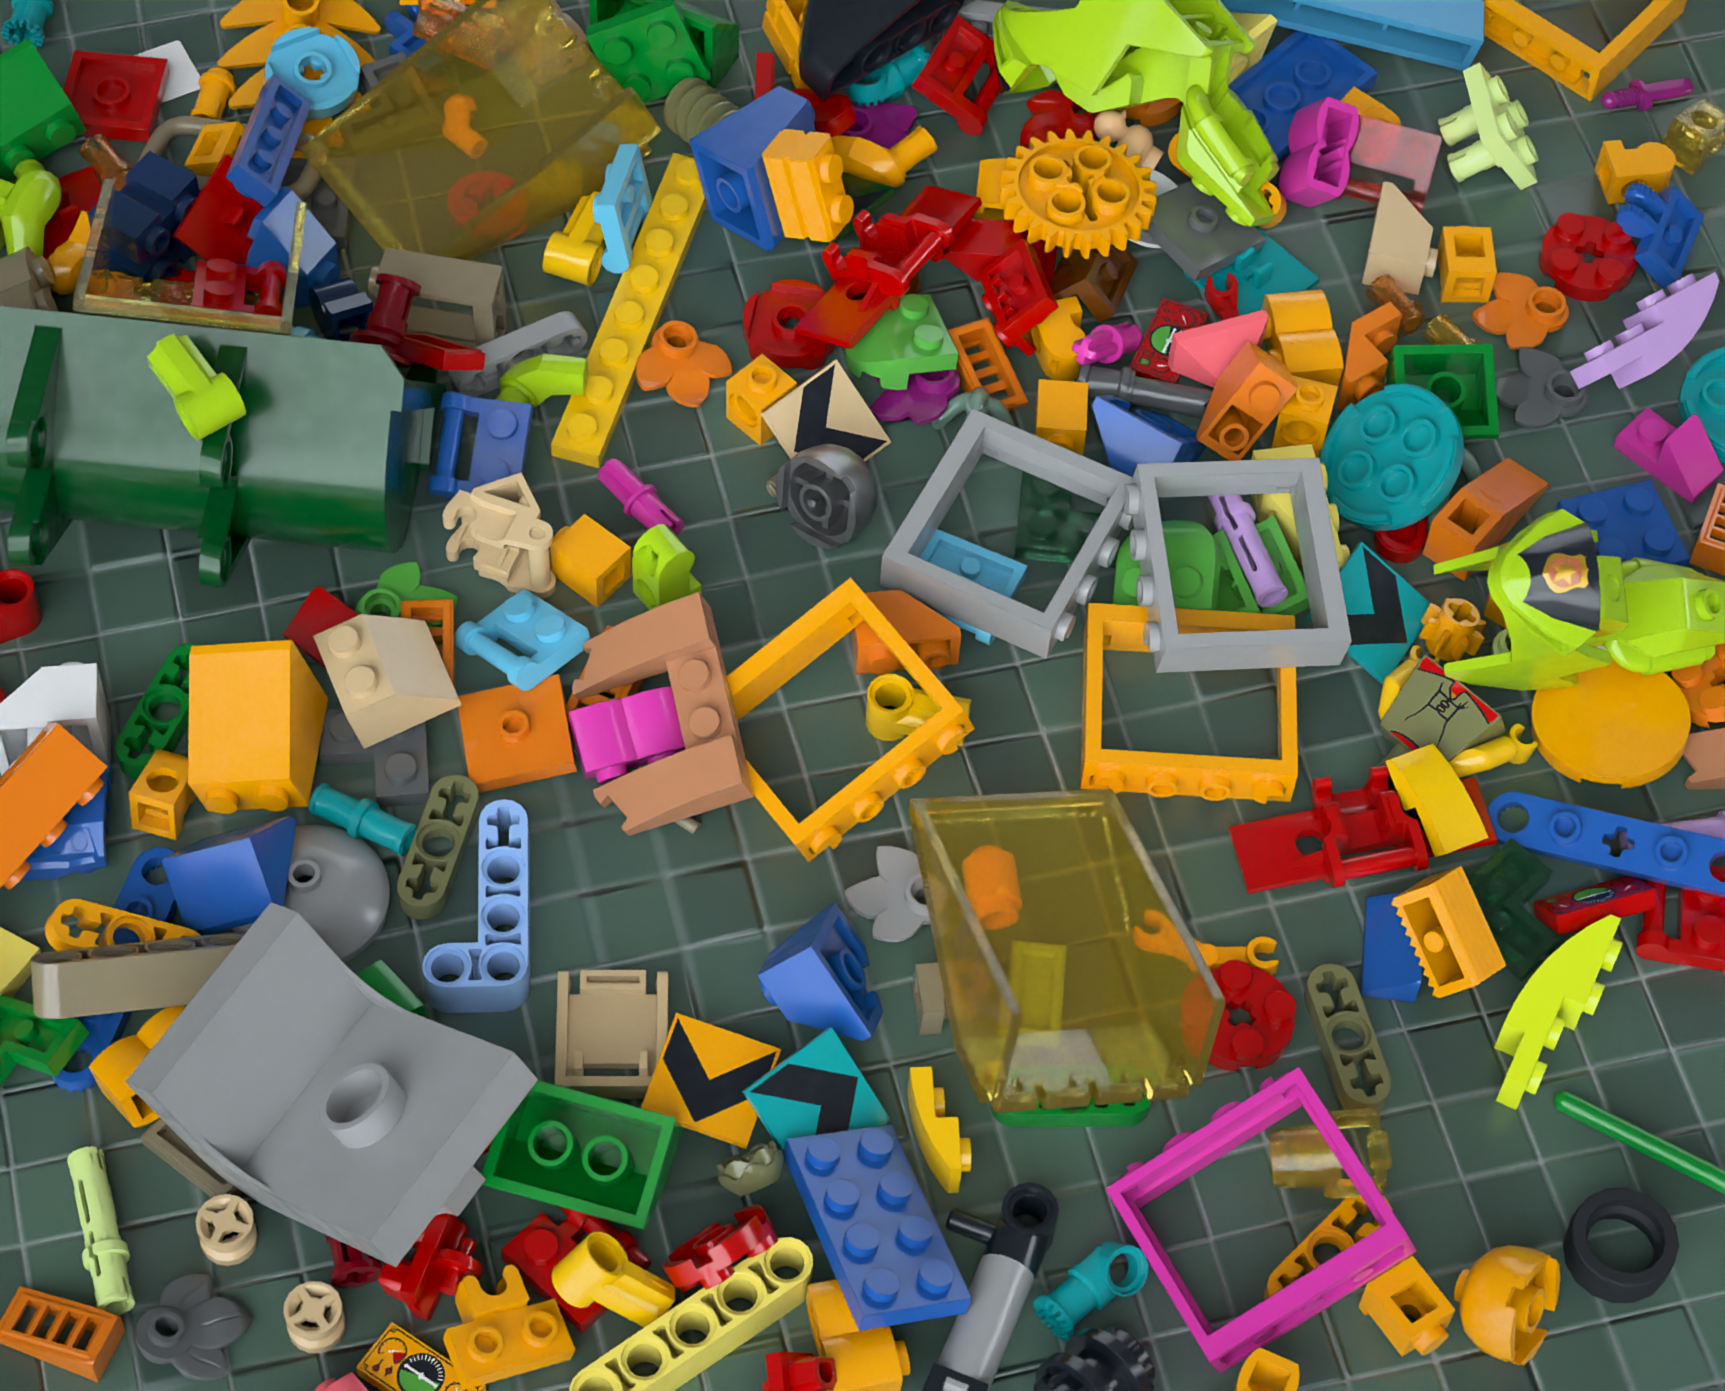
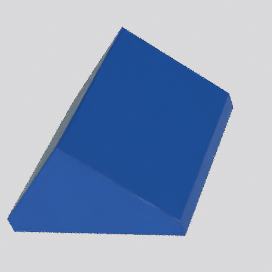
[162,816,297,936]

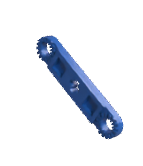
[1487,792,1725,897]
[51,847,177,1093]

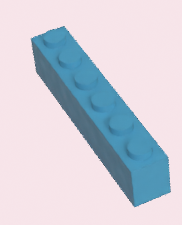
[1220,0,1484,71]

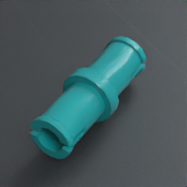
[308,783,417,857]

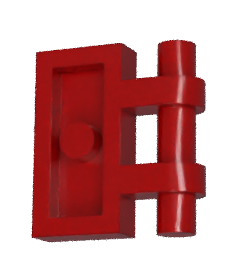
[501,1207,652,1334]

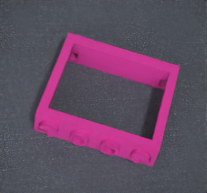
[1105,1067,1417,1374]

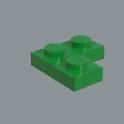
[0,994,89,1086]

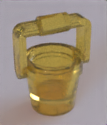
[1269,1108,1392,1199]

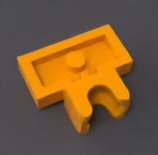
[443,1265,575,1391]

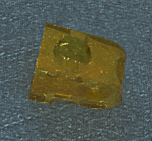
[1662,98,1725,175]

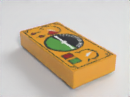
[356,1322,487,1391]

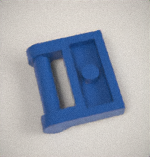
[427,392,533,498]

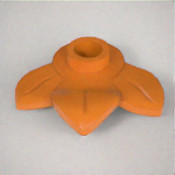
[1471,272,1569,350]
[636,320,732,408]

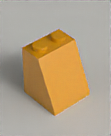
[188,640,328,814]

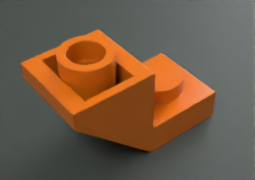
[1337,302,1402,411]

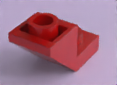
[943,218,1058,282]

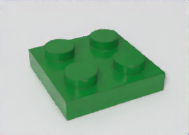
[586,0,711,111]

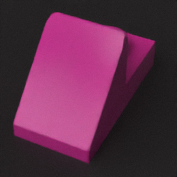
[1613,407,1724,504]

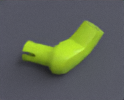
[0,159,62,257]
[495,354,588,407]

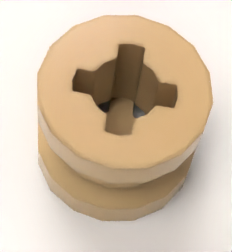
[195,1194,258,1266]
[283,1281,346,1353]

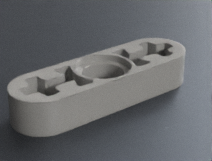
[448,311,588,397]

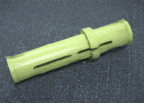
[67,1146,135,1315]

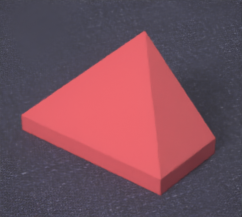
[1168,310,1268,388]

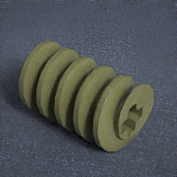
[663,77,739,146]

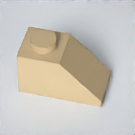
[1362,181,1439,295]

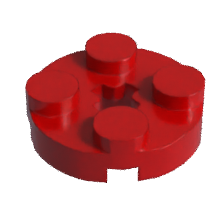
[1538,212,1637,302]
[743,279,836,370]
[1185,960,1296,1071]
[662,1205,778,1292]

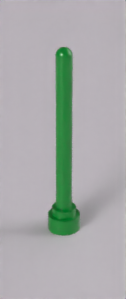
[1553,1091,1725,1195]

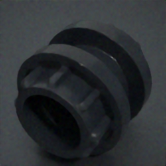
[1034,1327,1155,1391]

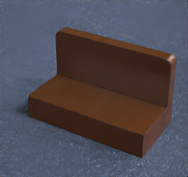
[1049,244,1138,323]

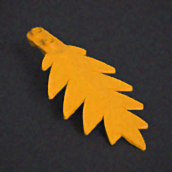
[217,0,381,159]

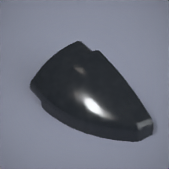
[798,0,976,101]

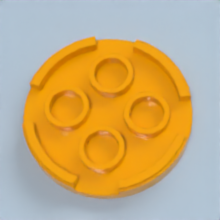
[1531,658,1691,789]

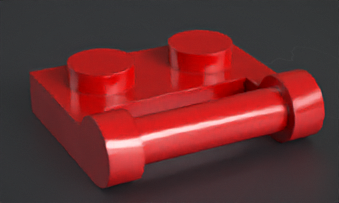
[911,15,1001,136]
[190,258,287,332]
[1636,865,1725,972]

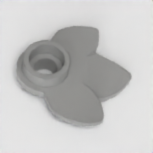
[845,846,953,942]

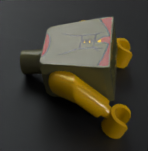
[1377,645,1538,784]

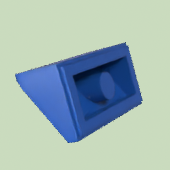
[1360,892,1422,1002]

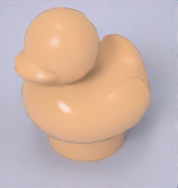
[1094,110,1164,170]

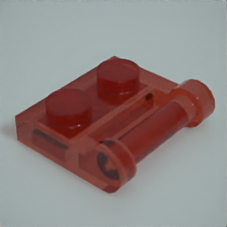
[1337,115,1443,214]

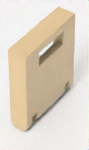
[555,970,668,1099]

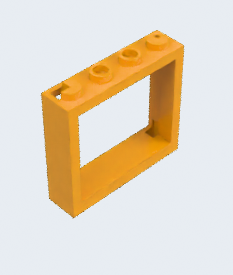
[1483,0,1687,102]
[727,577,975,863]
[1080,603,1298,804]

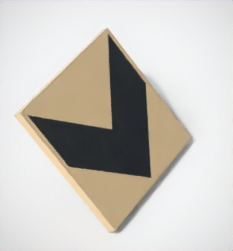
[761,359,891,462]

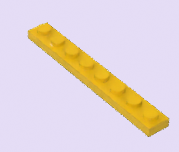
[551,153,707,468]

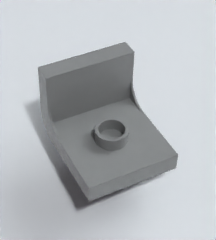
[125,902,538,1267]

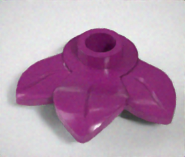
[838,95,916,149]
[869,370,961,425]

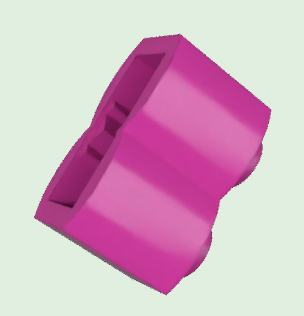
[1279,97,1359,208]
[568,686,685,785]

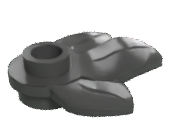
[1495,347,1588,428]
[134,1274,252,1381]

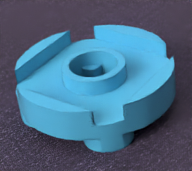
[264,27,360,122]

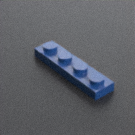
[225,74,312,208]

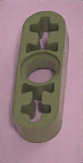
[397,775,480,920]
[1304,963,1391,1116]

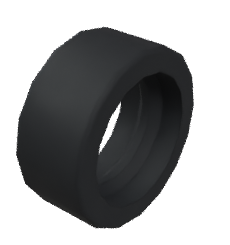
[1563,1188,1679,1303]

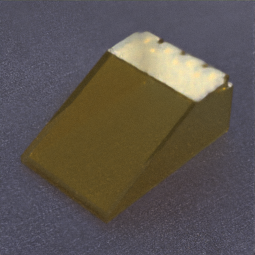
[300,0,662,260]
[73,178,307,336]
[908,788,1225,1113]

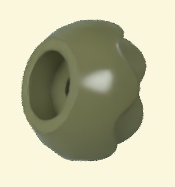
[716,1140,784,1196]

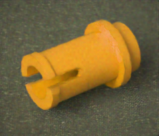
[190,67,236,120]

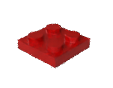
[63,50,170,142]

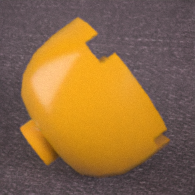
[1454,1245,1561,1365]

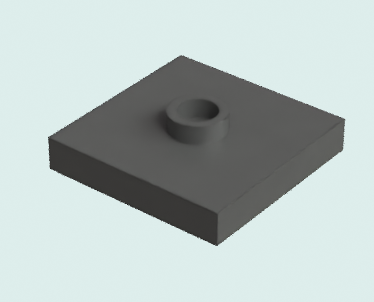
[1144,181,1266,282]

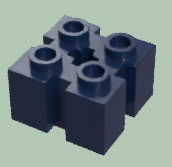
[87,151,200,302]

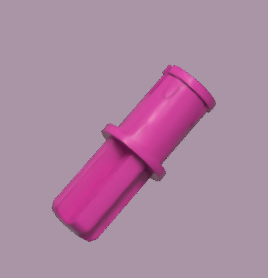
[1072,321,1142,365]
[597,458,684,535]

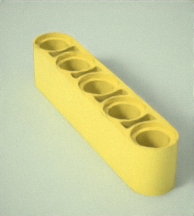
[569,1237,813,1391]

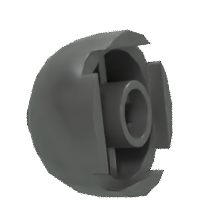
[775,444,878,549]

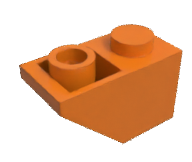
[1196,340,1298,461]
[849,589,961,675]

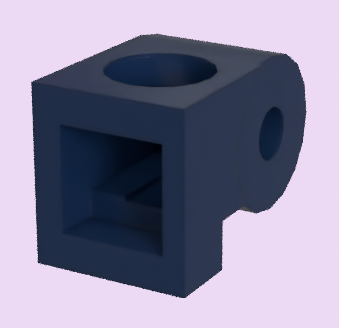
[309,277,373,341]

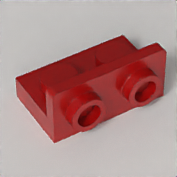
[978,238,1059,357]

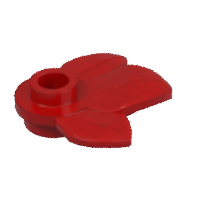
[1019,90,1100,148]

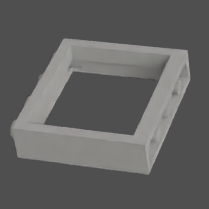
[880,409,1133,659]
[1124,458,1352,673]

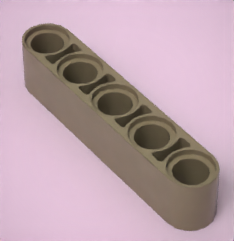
[30,931,247,1019]

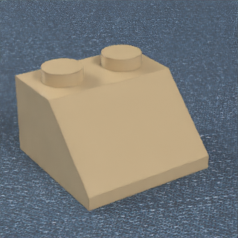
[313,614,462,749]

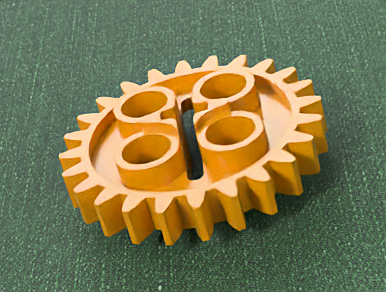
[999,129,1157,259]

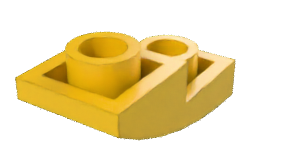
[1385,744,1488,858]
[907,1067,971,1193]

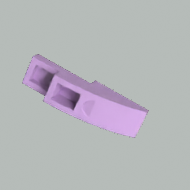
[1570,272,1720,389]

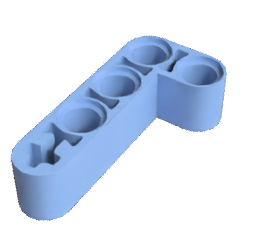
[422,799,530,1013]

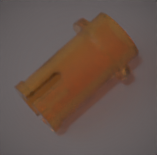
[1366,274,1425,335]

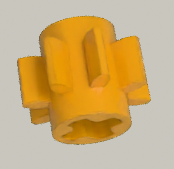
[1419,598,1486,661]

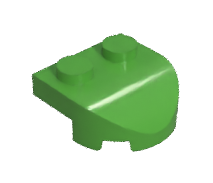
[844,294,958,390]
[1213,516,1310,615]
[1113,520,1227,611]

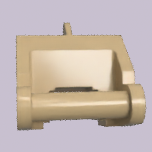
[442,472,556,598]

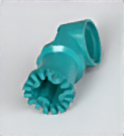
[1,0,54,49]
[847,44,930,107]
[1032,1240,1148,1341]

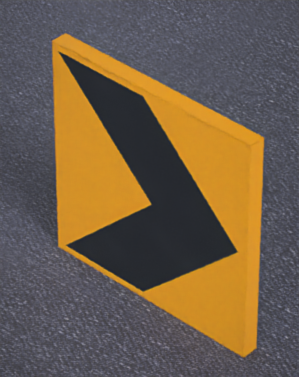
[641,1013,781,1149]

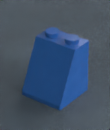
[689,86,816,251]

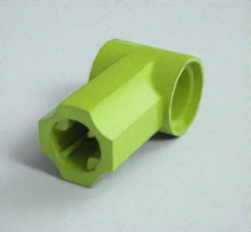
[147,333,246,441]

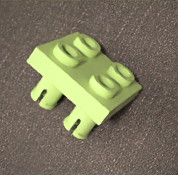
[1438,62,1538,190]

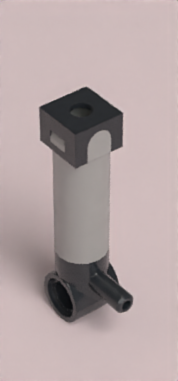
[922,1182,1059,1391]

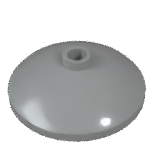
[232,825,391,963]

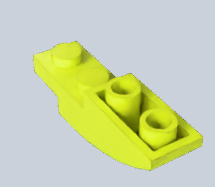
[1494,915,1623,1110]

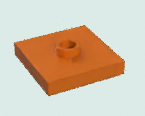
[458,674,578,793]

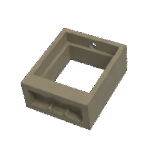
[368,247,507,348]

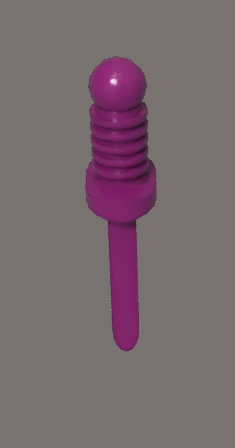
[1600,78,1694,112]

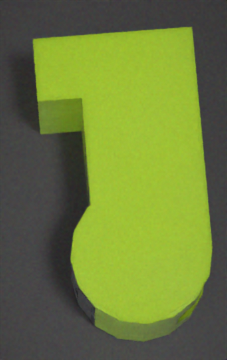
[632,524,702,610]

